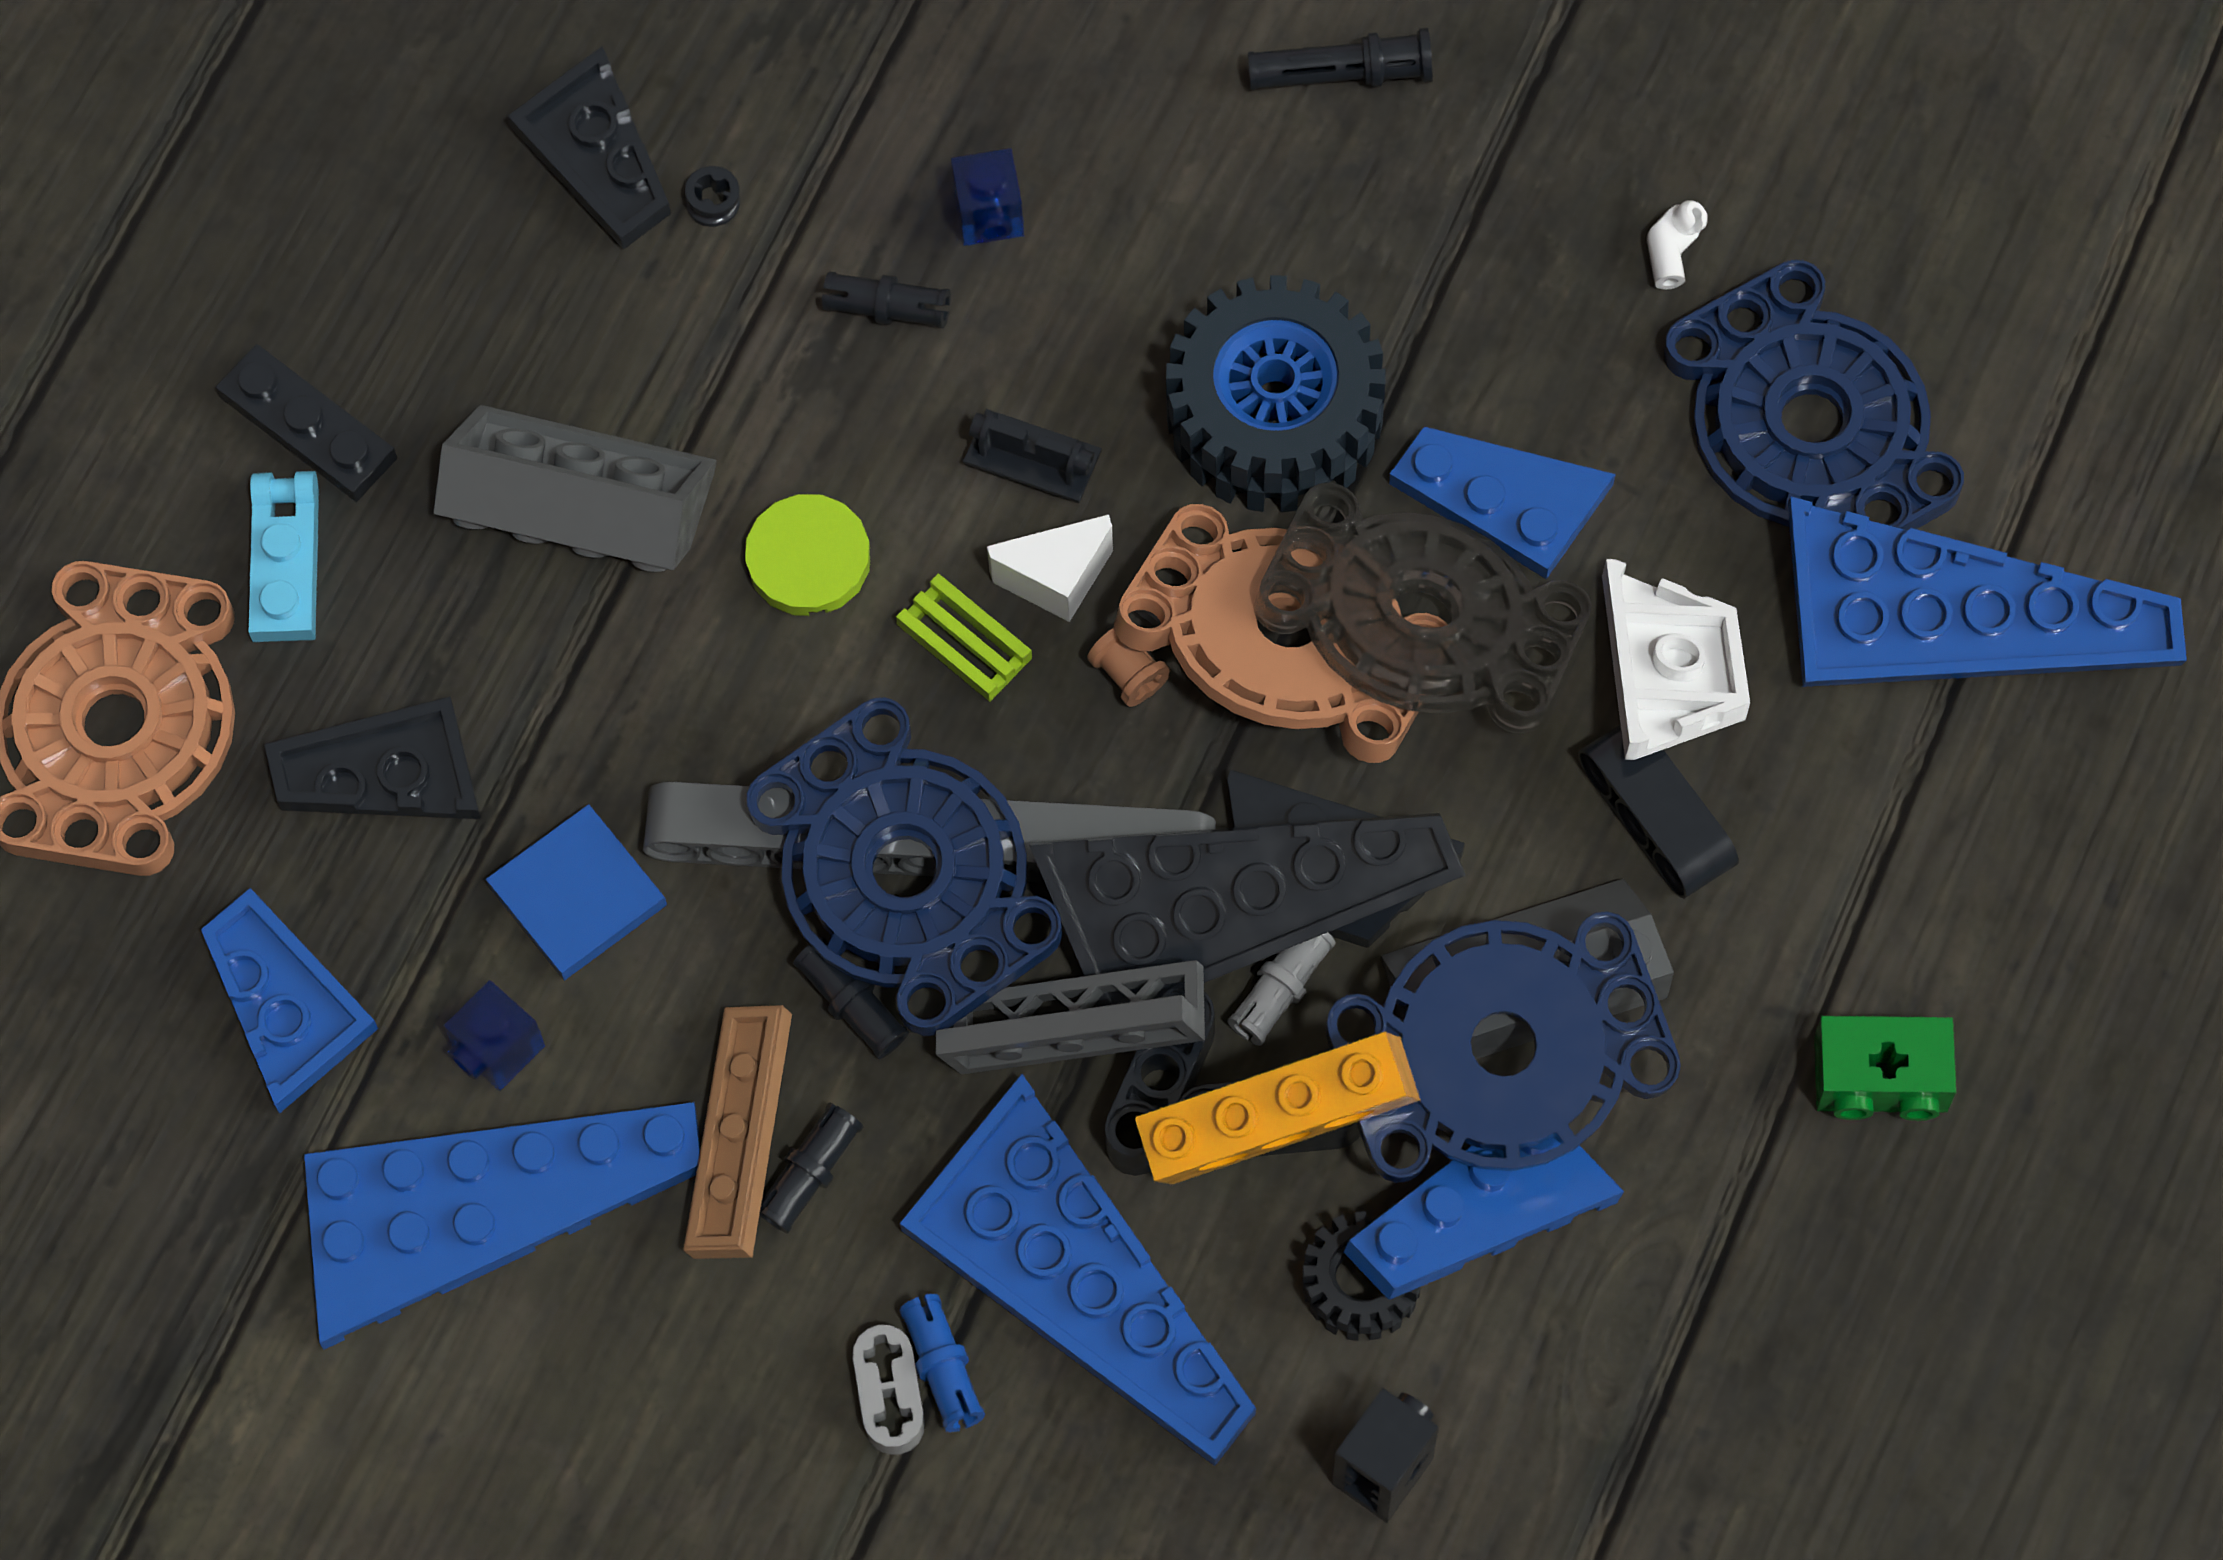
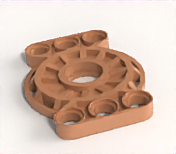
[1114,504,1454,763]
[0,561,235,876]

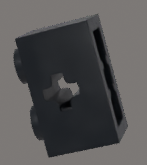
[1332,1388,1439,1523]

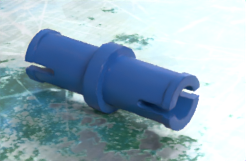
[899,1294,985,1432]

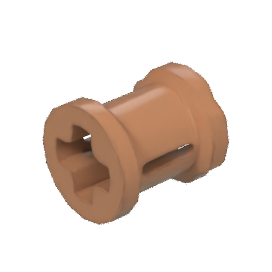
[1087,628,1171,707]

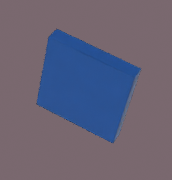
[486,804,667,981]

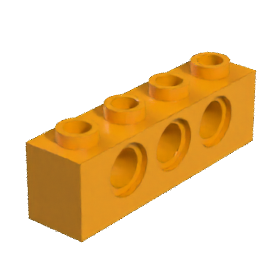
[1135,1032,1420,1185]

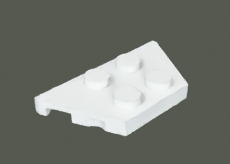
[1602,559,1750,760]

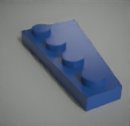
[1344,1137,1624,1300]

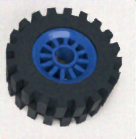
[1166,275,1386,513]

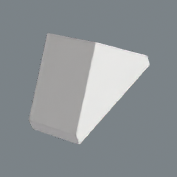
[987,515,1113,622]

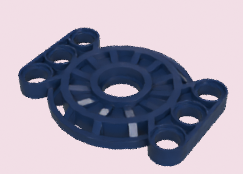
[1664,260,1964,530]
[747,698,1062,1036]
[1325,912,1681,1183]

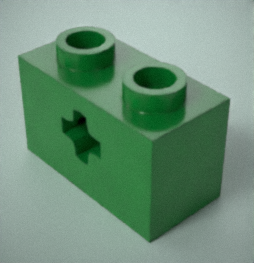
[1814,1016,1956,1121]

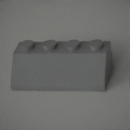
[434,405,717,572]
[1380,878,1674,1059]

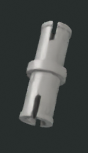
[1227,932,1336,1046]

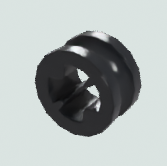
[685,166,740,227]

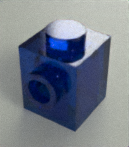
[951,148,1024,246]
[444,980,545,1091]

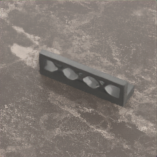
[936,960,1205,1075]

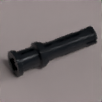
[1248,28,1433,91]

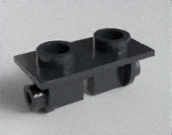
[963,409,1102,503]

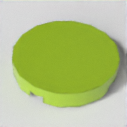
[745,494,870,616]

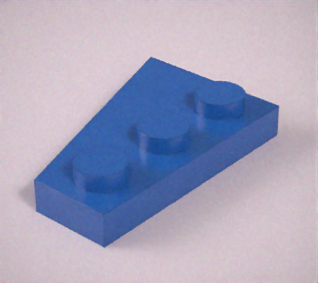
[1389,427,1615,579]
[201,888,378,1114]

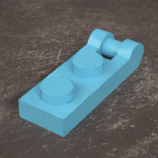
[249,471,319,642]

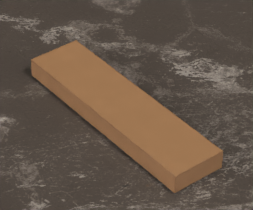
[683,1005,792,1259]

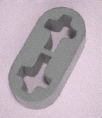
[853,1325,924,1455]

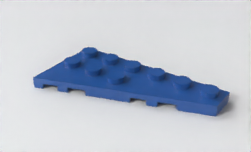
[1788,497,2187,687]
[900,1074,1256,1466]
[304,1102,701,1350]

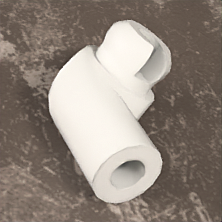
[1647,201,1707,290]

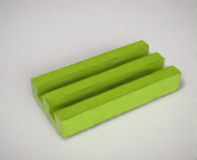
[896,573,1032,702]

